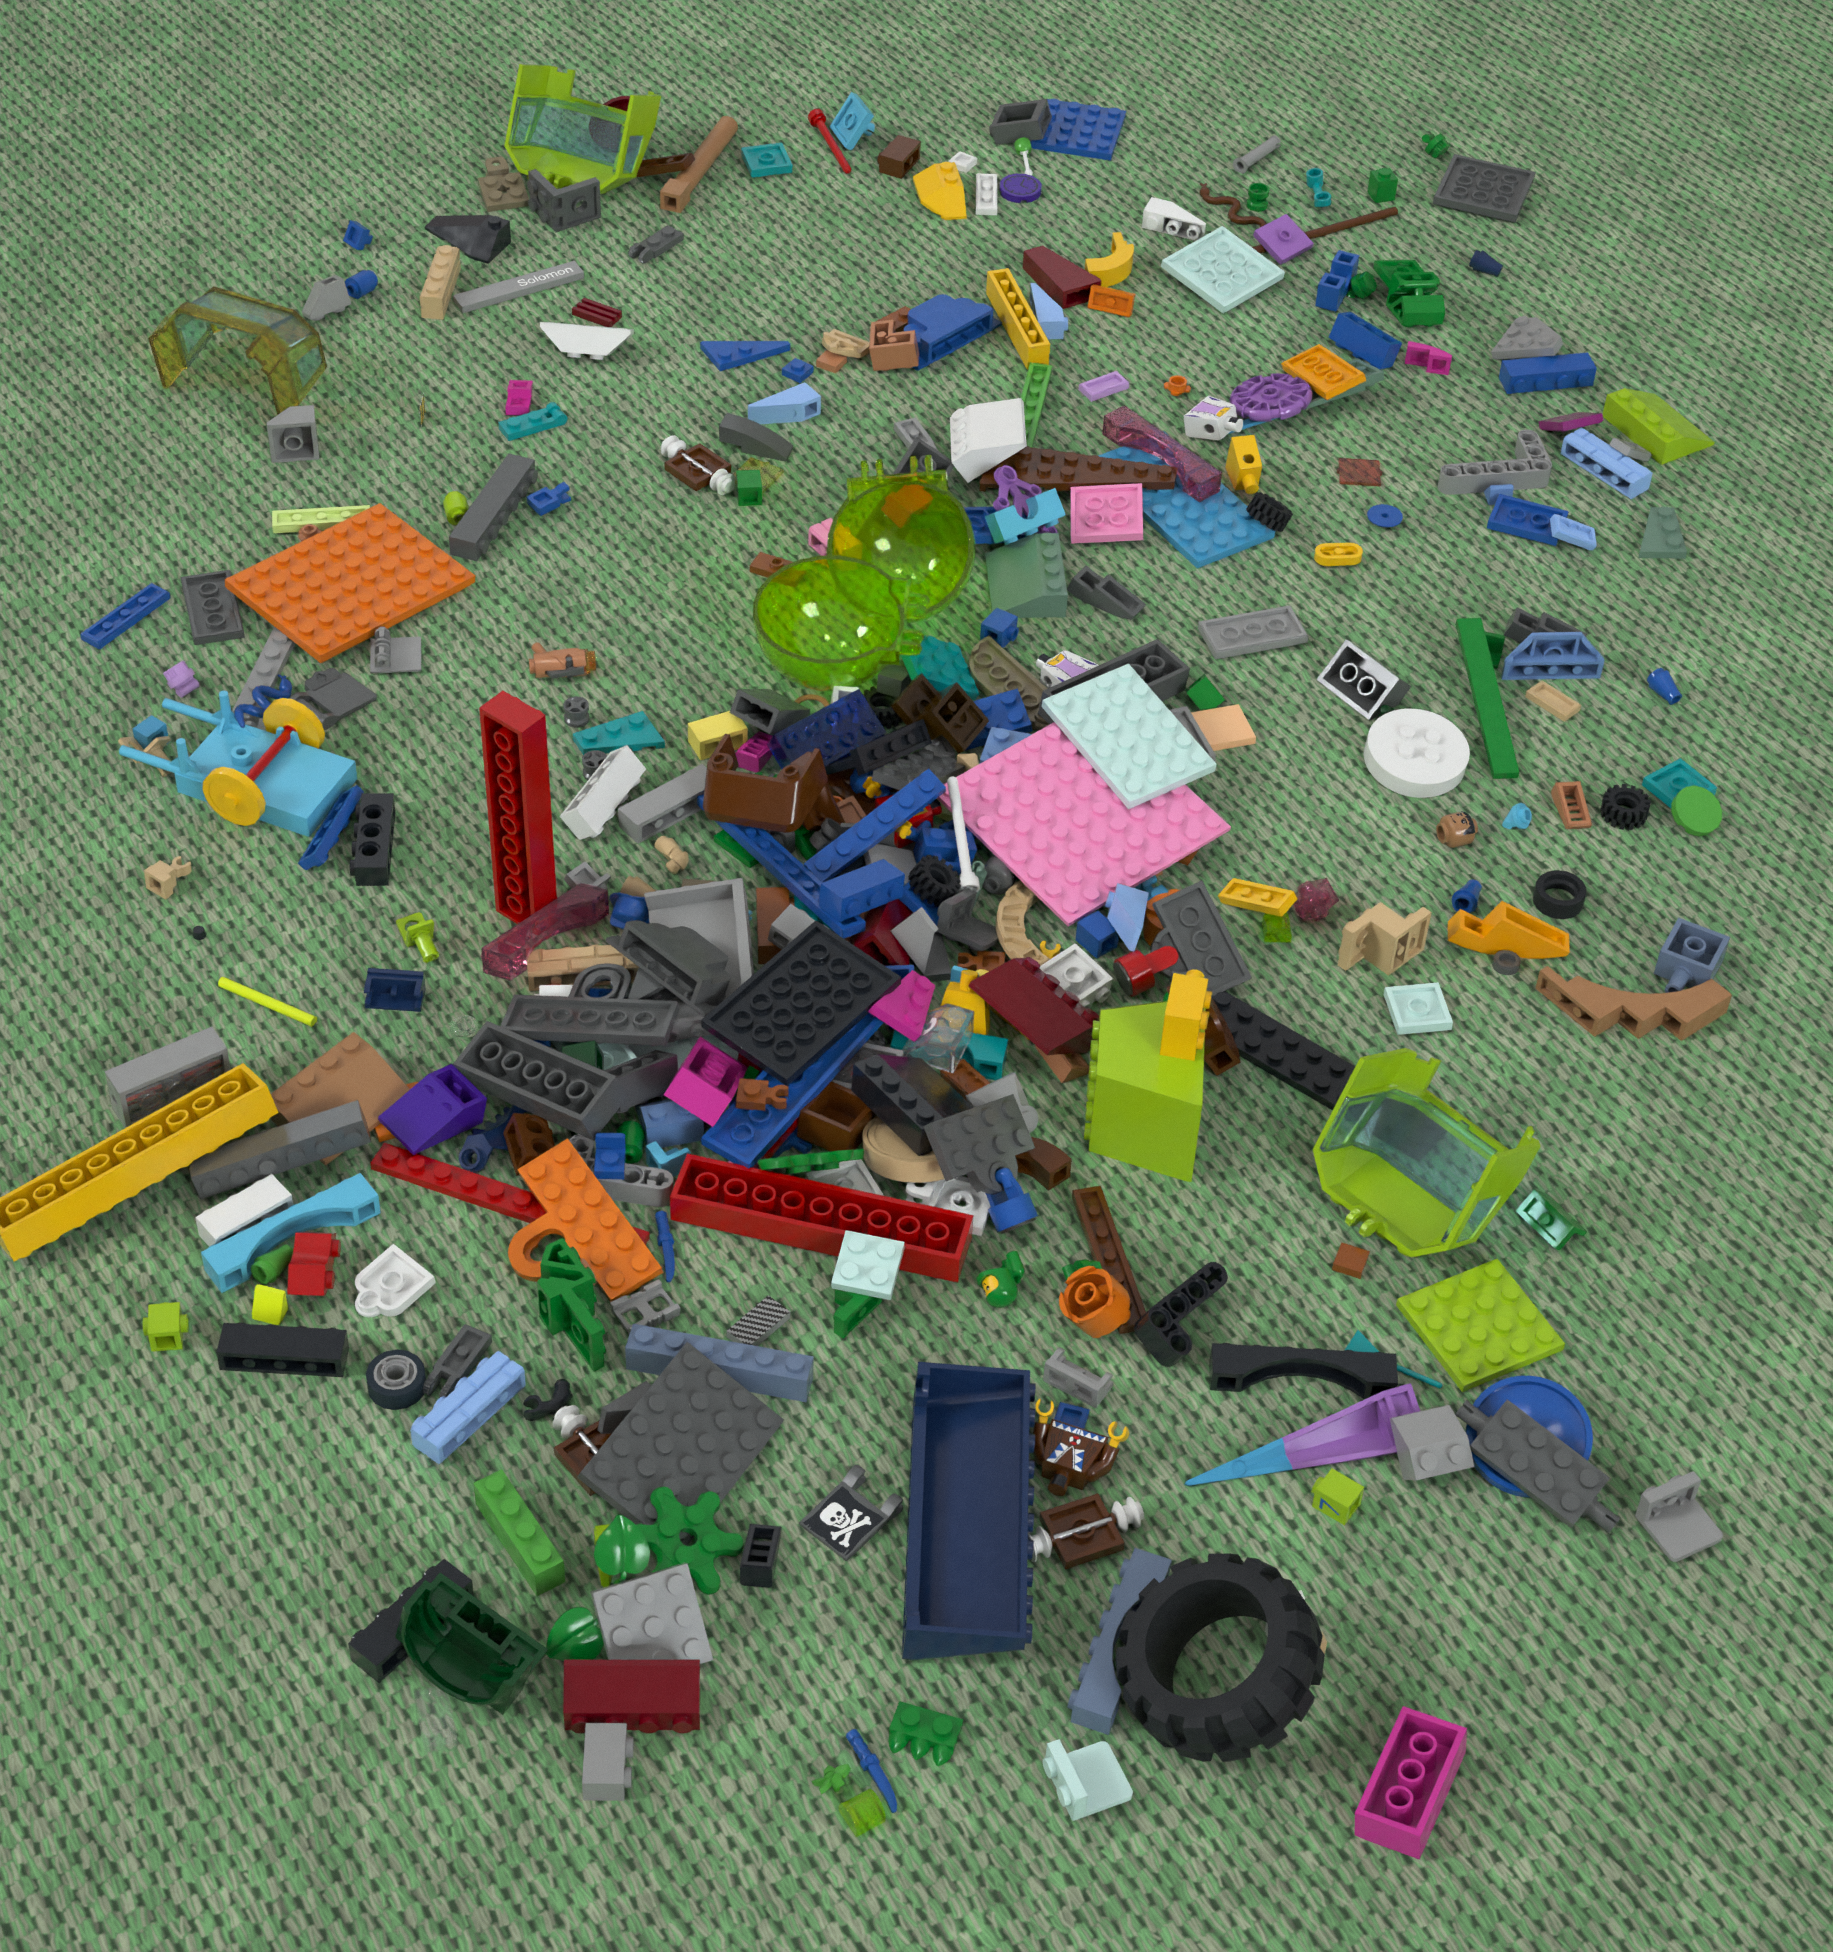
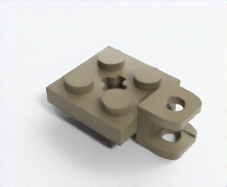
[478,156,529,212]

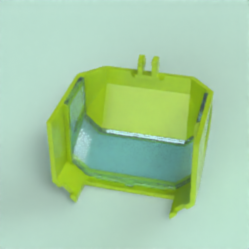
[504,64,661,194]
[1313,1048,1541,1257]

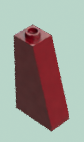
[1023,245,1101,309]
[853,899,912,966]

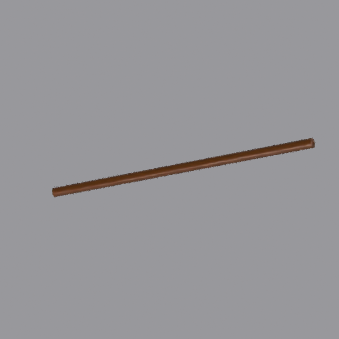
[1252,207,1398,254]

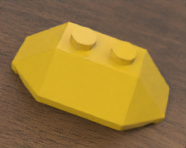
[913,162,967,220]

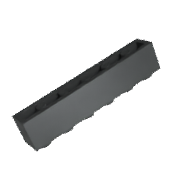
[449,453,538,561]
[189,1100,371,1199]

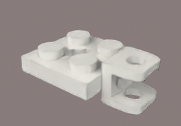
[906,1176,991,1236]

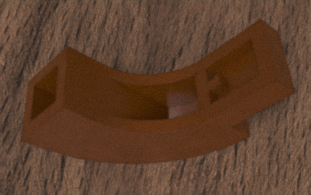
[1167,985,1241,1076]
[967,1137,1072,1191]

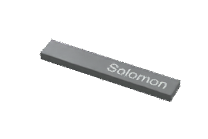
[453,261,584,313]

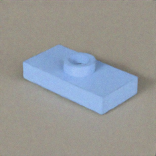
[1550,514,1597,550]

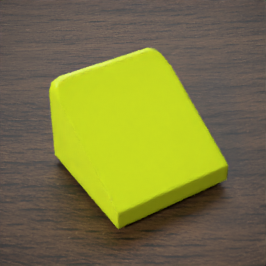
[252,1284,288,1325]

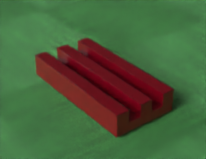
[572,298,622,327]

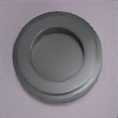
[1492,950,1521,975]

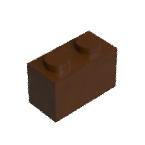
[877,135,921,179]

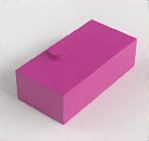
[664,1036,748,1127]
[1355,1706,1467,1860]

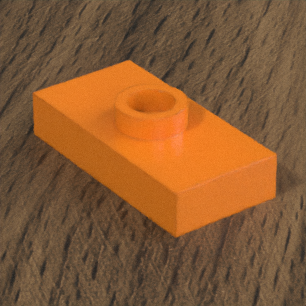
[1087,284,1136,317]

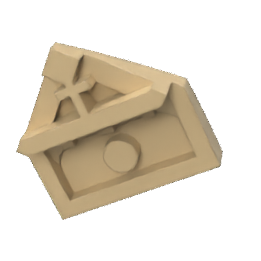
[822,329,870,358]

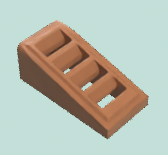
[1551,781,1592,829]

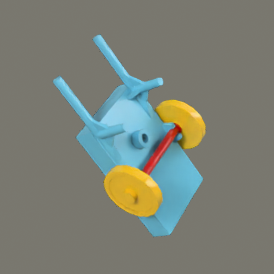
[119,691,357,837]

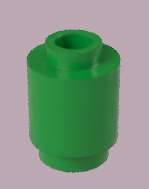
[616,1121,645,1164]

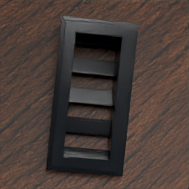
[740,1524,782,1588]

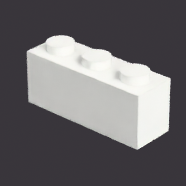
[195,1174,293,1247]

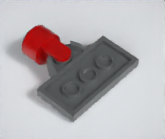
[1113,880,1252,997]

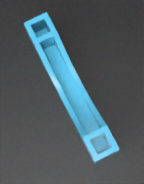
[201,1173,381,1293]

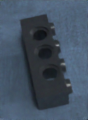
[350,793,396,886]

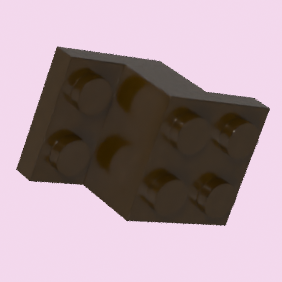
[891,673,989,754]

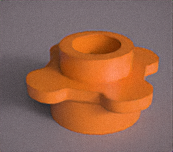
[1164,375,1191,396]

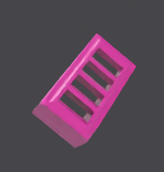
[735,731,778,773]

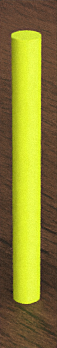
[218,977,317,1027]

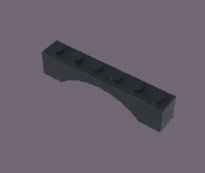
[1209,1343,1398,1399]

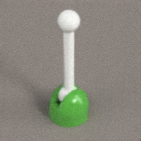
[1014,137,1033,176]

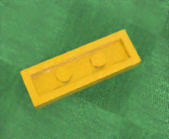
[1218,878,1297,917]

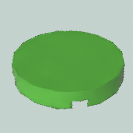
[1671,785,1722,837]

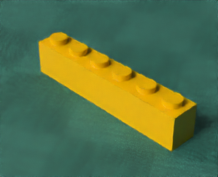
[986,268,1050,370]

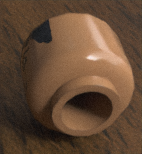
[1436,811,1478,848]

